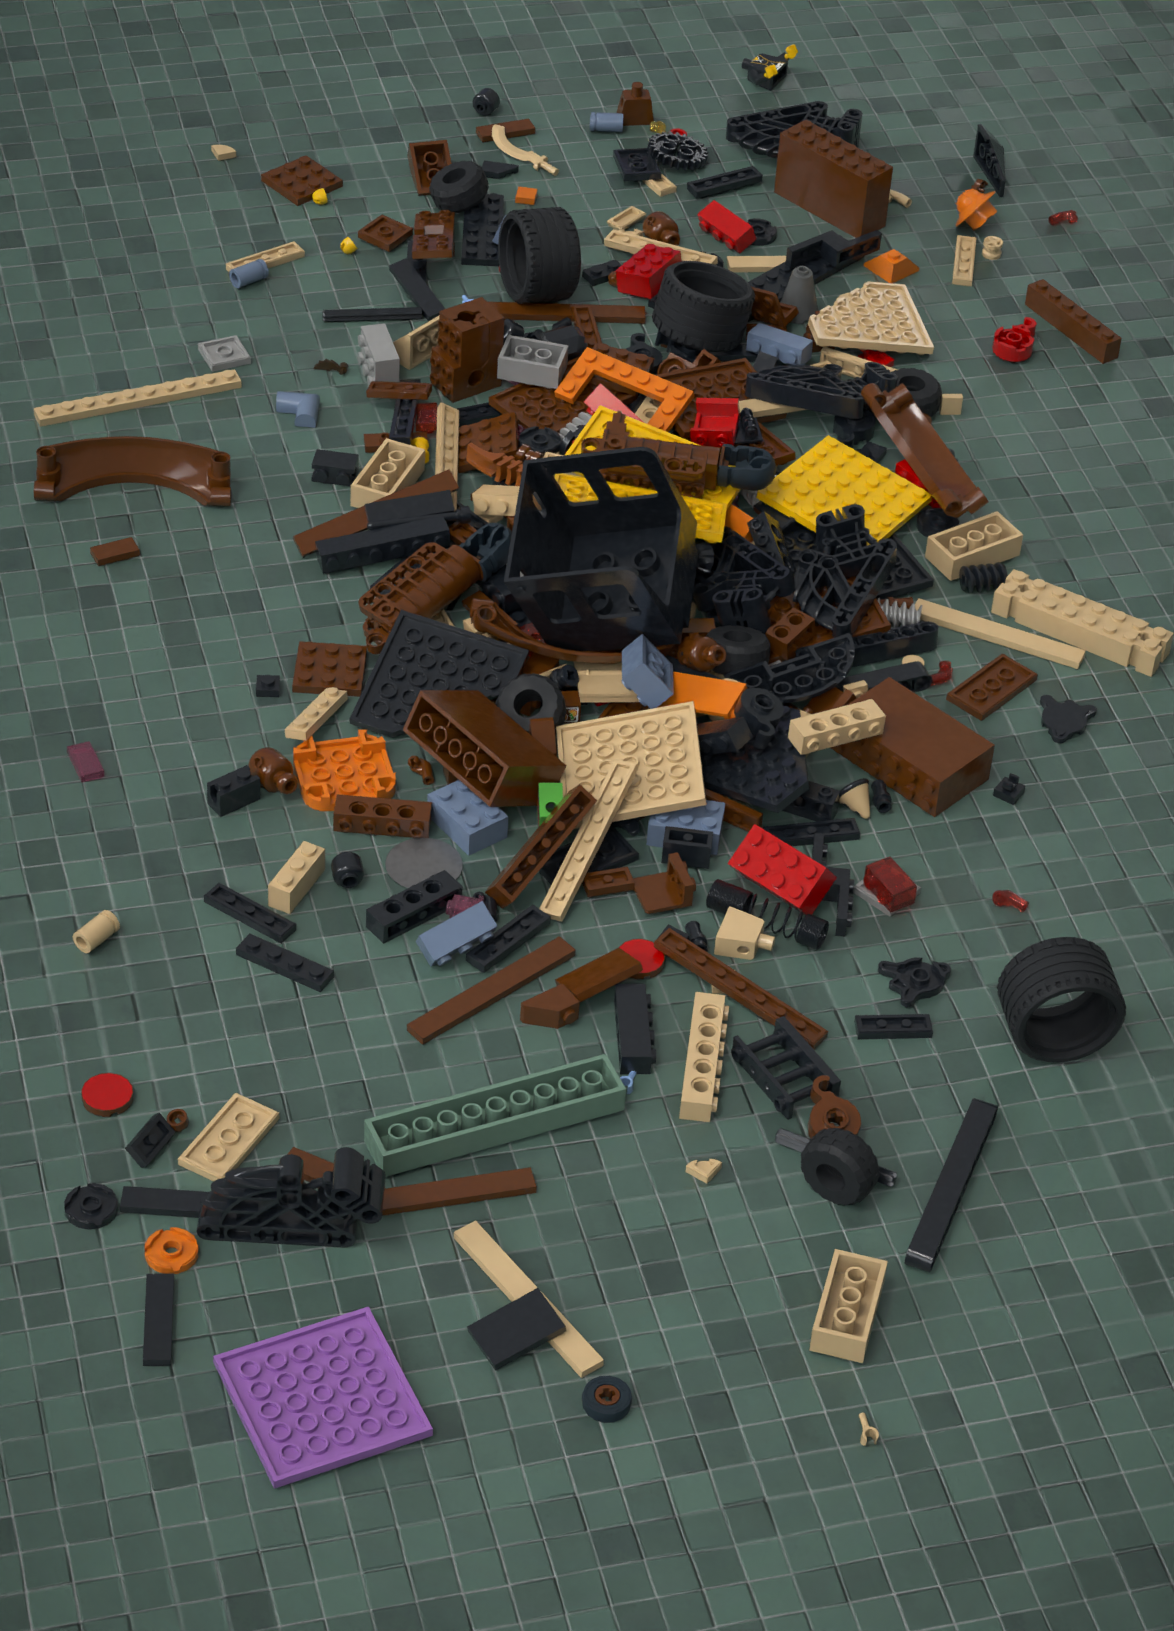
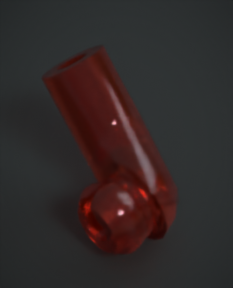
[1048,210,1078,225]
[930,660,953,686]
[992,890,1029,912]

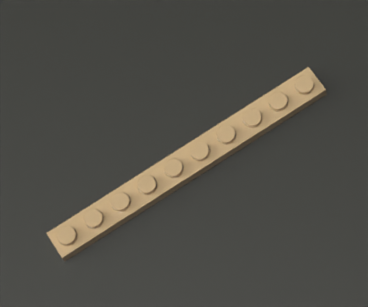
[34,369,242,427]

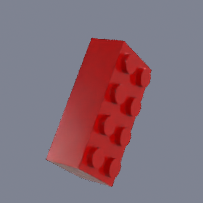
[727,824,837,915]

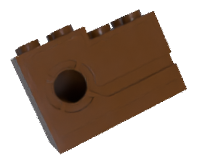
[430,297,504,403]

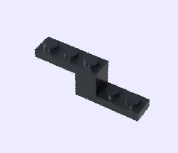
[785,230,882,268]
[812,833,854,937]

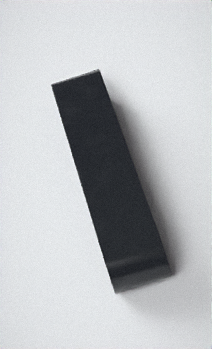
[835,661,933,693]

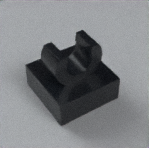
[993,773,1025,805]

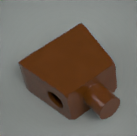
[617,82,654,126]

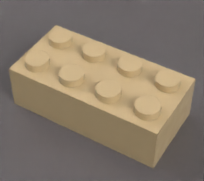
[351,438,425,508]
[925,511,1023,581]
[809,1249,888,1363]

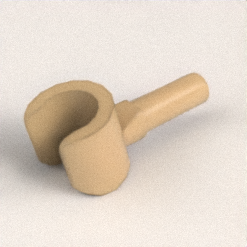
[859,1413,879,1446]

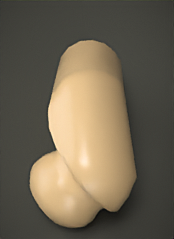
[889,189,912,208]

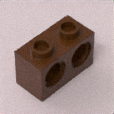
[765,608,815,660]

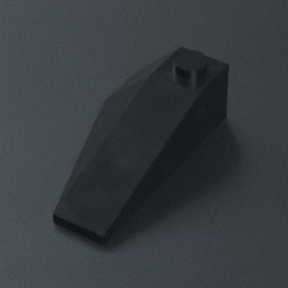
[973,124,1006,197]

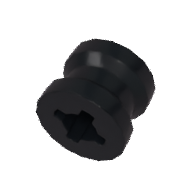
[550,665,579,691]

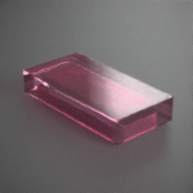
[67,741,104,782]

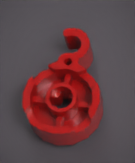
[992,317,1037,362]

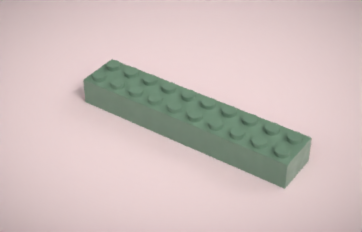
[364,1054,626,1177]

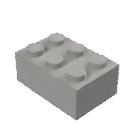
[357,323,400,387]
[497,335,568,389]

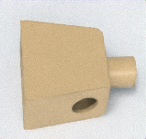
[714,906,775,960]

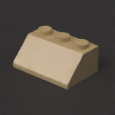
[393,315,440,370]

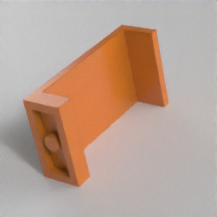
[657,672,747,719]

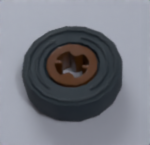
[582,1375,632,1423]

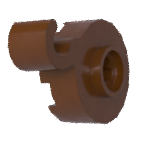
[807,1075,861,1139]

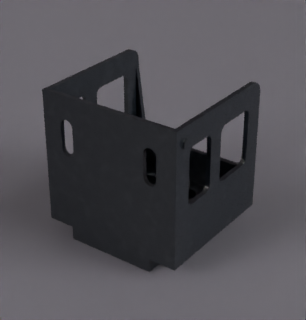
[504,447,699,652]

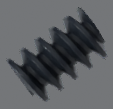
[959,562,1008,593]

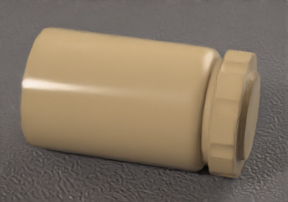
[73,910,120,953]

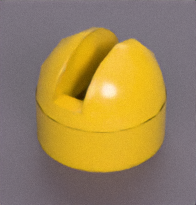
[312,188,328,205]
[340,237,358,254]

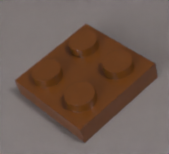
[358,214,413,252]

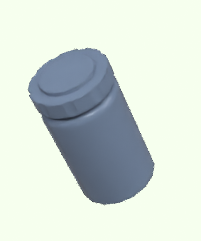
[590,112,623,132]
[229,259,269,289]

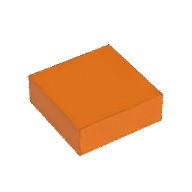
[515,186,537,205]

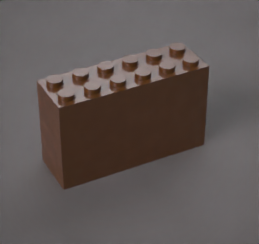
[774,120,893,238]
[830,677,995,817]
[403,690,567,807]

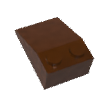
[407,140,451,196]

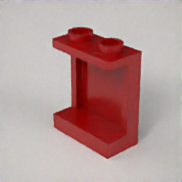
[690,398,740,447]

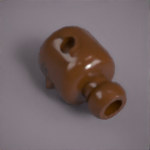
[642,211,680,246]
[676,632,726,673]
[248,747,298,794]

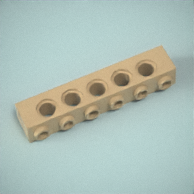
[679,992,729,1122]

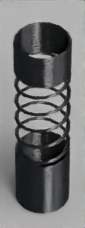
[706,879,829,950]

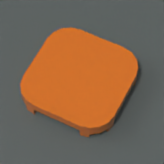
[293,730,396,811]

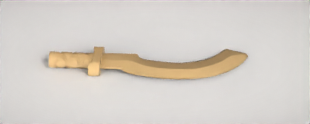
[492,124,559,176]

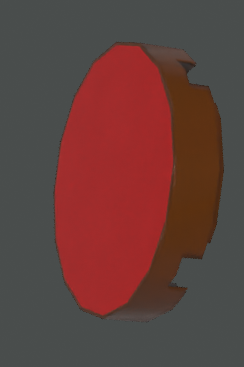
[618,939,665,980]
[81,1073,133,1117]

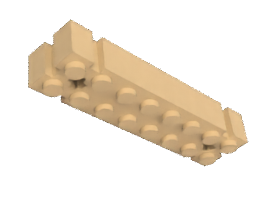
[991,569,1174,677]

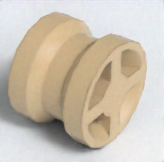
[982,236,1003,260]

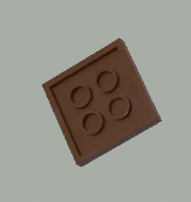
[261,155,343,206]
[589,343,654,396]
[458,412,519,473]
[292,641,367,697]

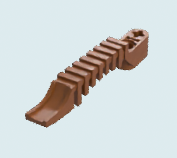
[466,443,523,486]

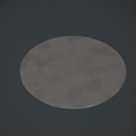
[385,838,463,888]

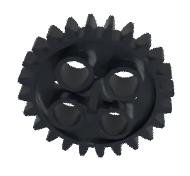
[647,131,709,171]

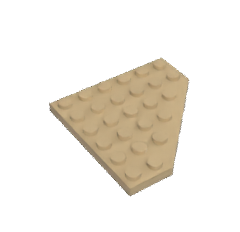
[808,281,934,355]

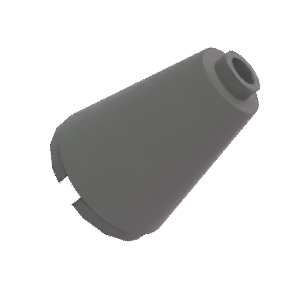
[780,266,818,324]

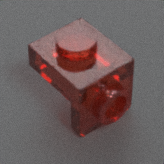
[415,403,438,434]

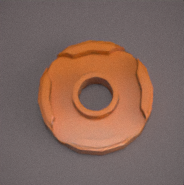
[145,1227,198,1274]

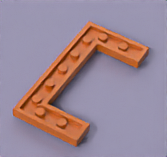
[554,347,694,433]

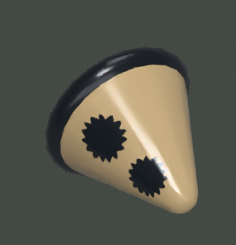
[839,778,870,819]

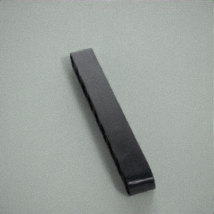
[904,1098,998,1273]

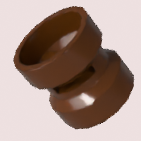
[515,444,544,463]

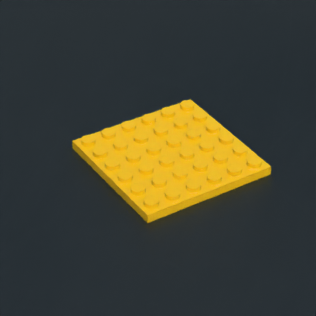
[756,435,932,546]

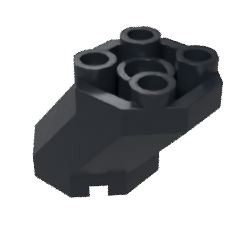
[523,325,587,361]

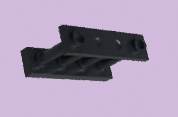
[731,1016,841,1120]

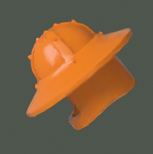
[955,189,997,231]

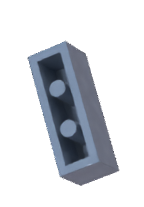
[746,323,813,365]
[416,901,497,967]

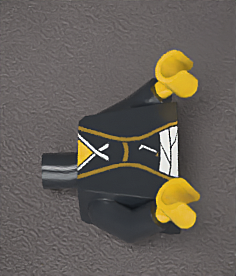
[742,45,798,91]

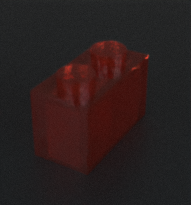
[863,856,917,913]

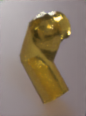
[650,121,666,134]

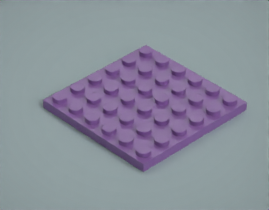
[213,1307,433,1489]

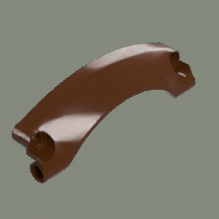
[861,383,989,518]
[34,436,231,506]
[470,598,675,663]

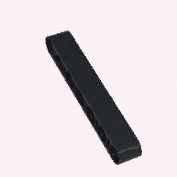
[795,621,939,667]

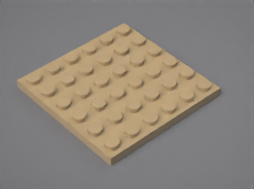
[556,701,707,829]

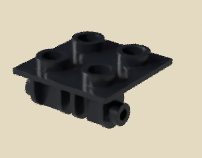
[734,408,763,445]

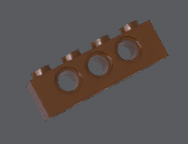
[333,794,432,838]

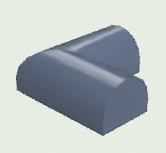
[276,391,320,428]

